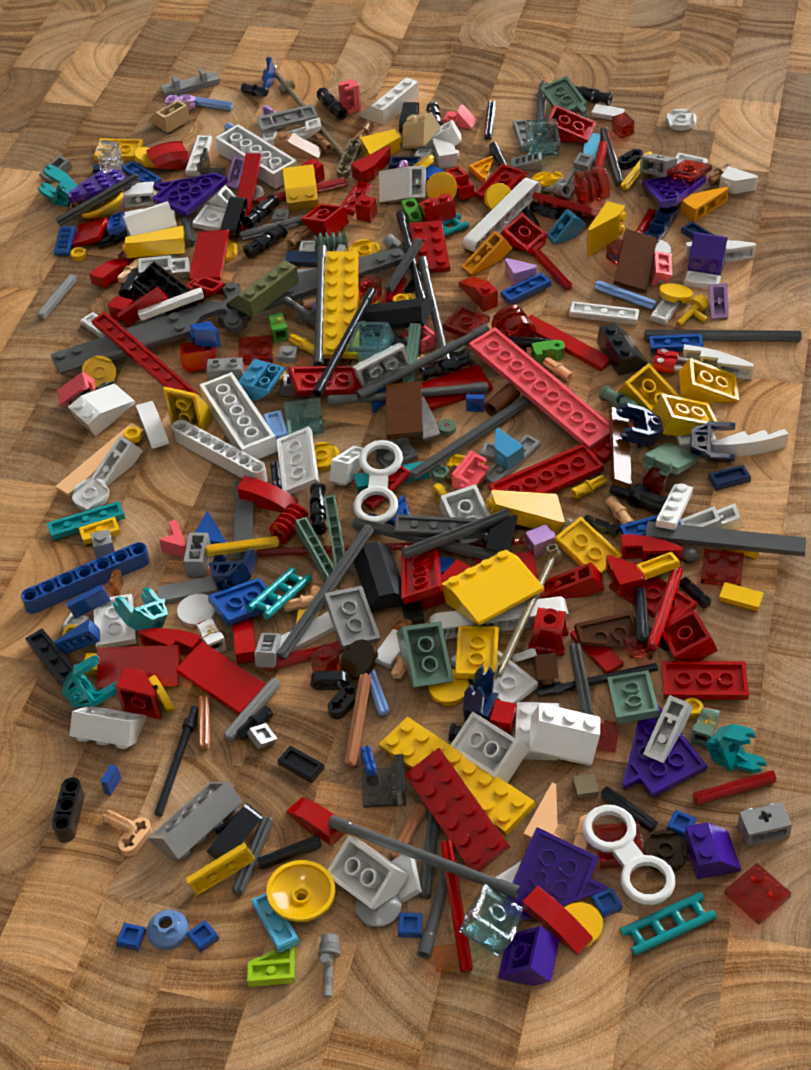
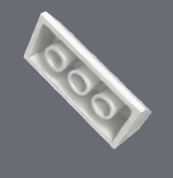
[361,77,419,125]

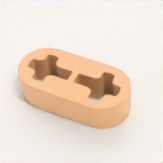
[118,817,152,857]

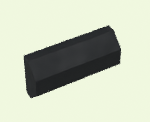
[131,261,199,315]
[362,297,435,330]
[353,541,408,612]

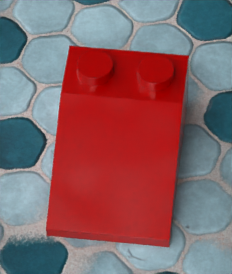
[541,105,597,143]

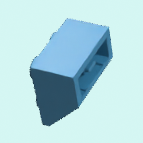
[238,359,285,401]

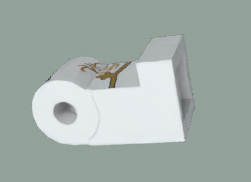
[196,618,227,653]

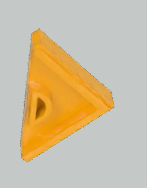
[468,156,494,183]

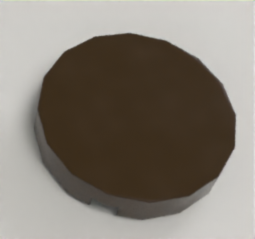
[341,639,378,679]
[643,830,688,872]

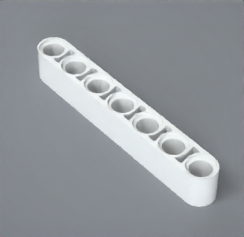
[462,178,541,252]
[172,420,268,482]
[429,597,570,639]

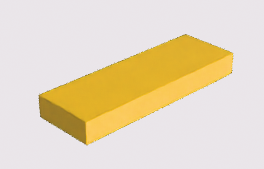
[186,843,255,896]

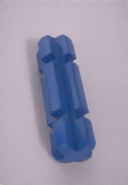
[360,745,377,777]

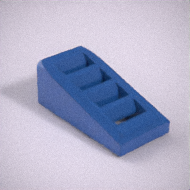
[54,226,76,256]
[55,620,100,654]

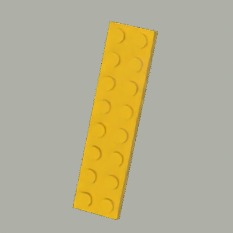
[323,251,359,359]
[379,716,536,836]

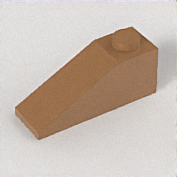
[274,131,323,160]

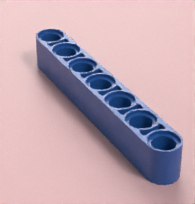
[21,542,150,614]

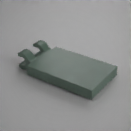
[540,76,588,118]
[642,442,700,476]

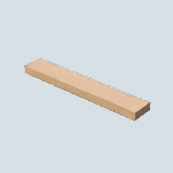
[55,423,145,498]

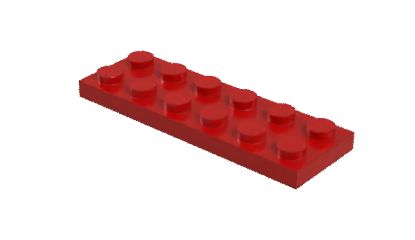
[488,443,604,494]
[405,748,511,872]

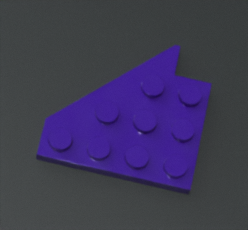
[67,169,131,203]
[642,172,706,209]
[152,173,228,217]
[622,705,707,798]
[499,827,608,922]

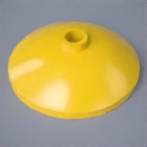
[81,191,124,220]
[266,860,335,922]

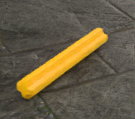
[620,151,652,191]
[205,536,279,556]

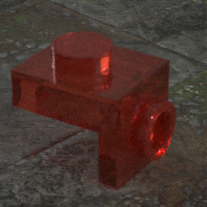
[623,635,656,660]
[596,720,621,753]

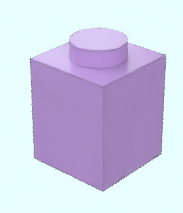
[525,524,556,558]

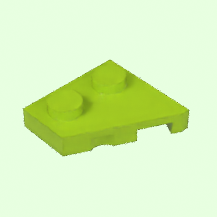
[247,946,296,987]

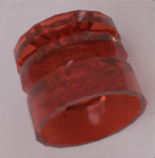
[573,166,611,205]
[491,305,536,337]

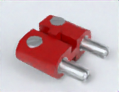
[653,349,689,374]

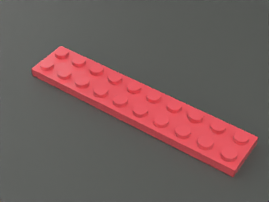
[469,327,610,450]

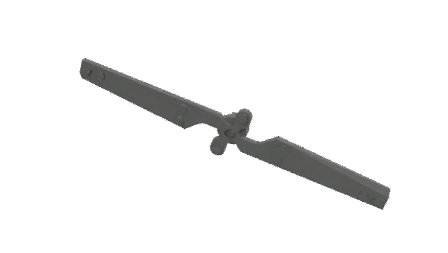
[50,247,405,374]

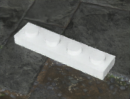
[656,484,693,530]

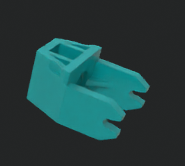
[38,165,78,207]
[113,587,168,632]
[62,655,118,708]
[705,724,767,774]

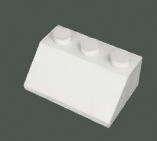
[123,201,177,237]
[352,343,410,388]
[530,703,600,766]
[69,706,147,749]
[328,836,409,910]

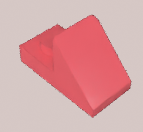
[443,104,476,129]
[160,519,187,558]

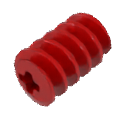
[269,503,308,544]

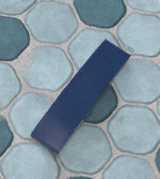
[643,206,680,243]

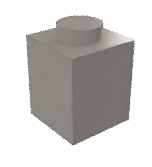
[90,529,115,559]

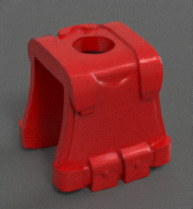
[528,607,569,656]

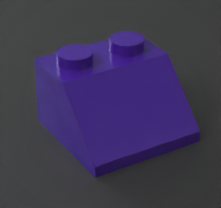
[687,232,728,276]
[684,822,741,879]
[498,926,560,986]

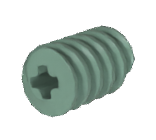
[315,231,348,252]

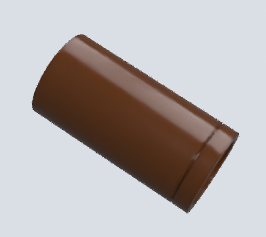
[484,383,520,416]

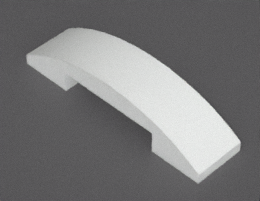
[262,117,321,145]

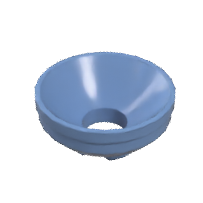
[147,909,189,950]

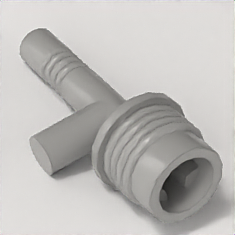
[541,178,571,198]
[383,234,405,254]
[318,933,341,998]

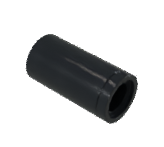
[119,268,140,300]

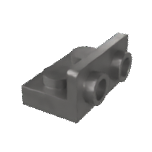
[375,437,418,468]

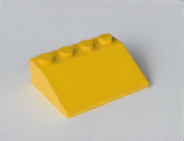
[441,550,544,625]

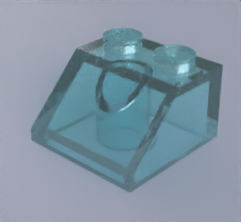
[526,118,561,156]
[347,322,395,352]
[284,398,325,435]
[459,884,524,956]

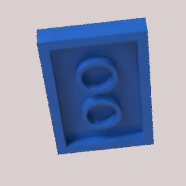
[208,577,275,626]

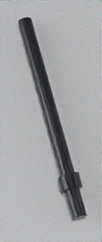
[536,663,658,697]
[154,706,198,817]

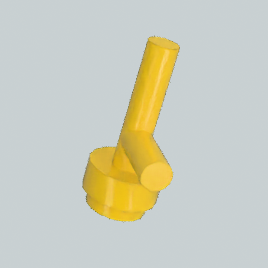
[676,294,708,327]

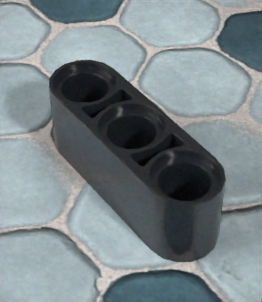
[399,102,419,133]
[221,196,248,238]
[52,777,85,843]
[206,802,263,860]

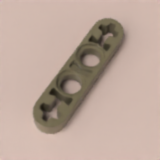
[336,138,362,179]

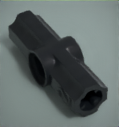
[609,483,667,513]

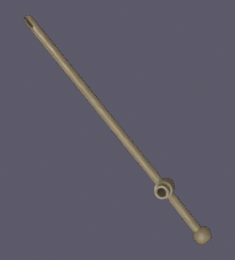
[273,64,344,157]
[494,517,574,678]

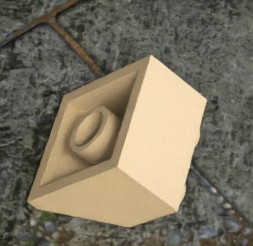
[403,112,441,149]

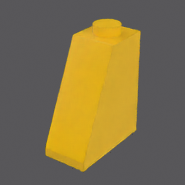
[360,129,402,157]

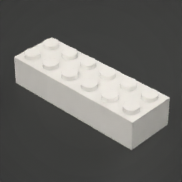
[215,124,297,189]
[200,372,278,459]

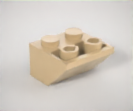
[149,100,190,133]

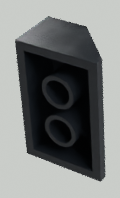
[597,323,648,375]

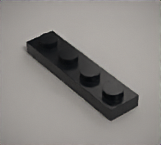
[25,628,73,688]

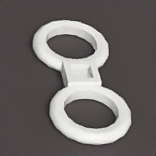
[353,440,403,524]
[583,805,675,905]

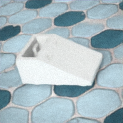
[379,166,426,203]

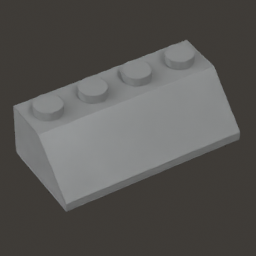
[148,781,243,860]

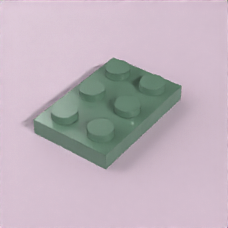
[607,670,660,724]

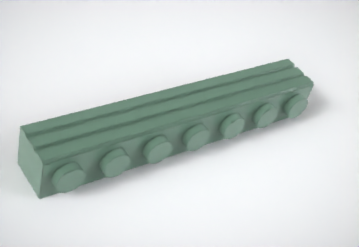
[400,323,421,383]
[323,495,348,572]
[294,517,342,589]

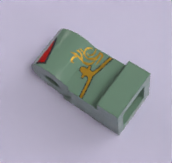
[691,706,720,747]

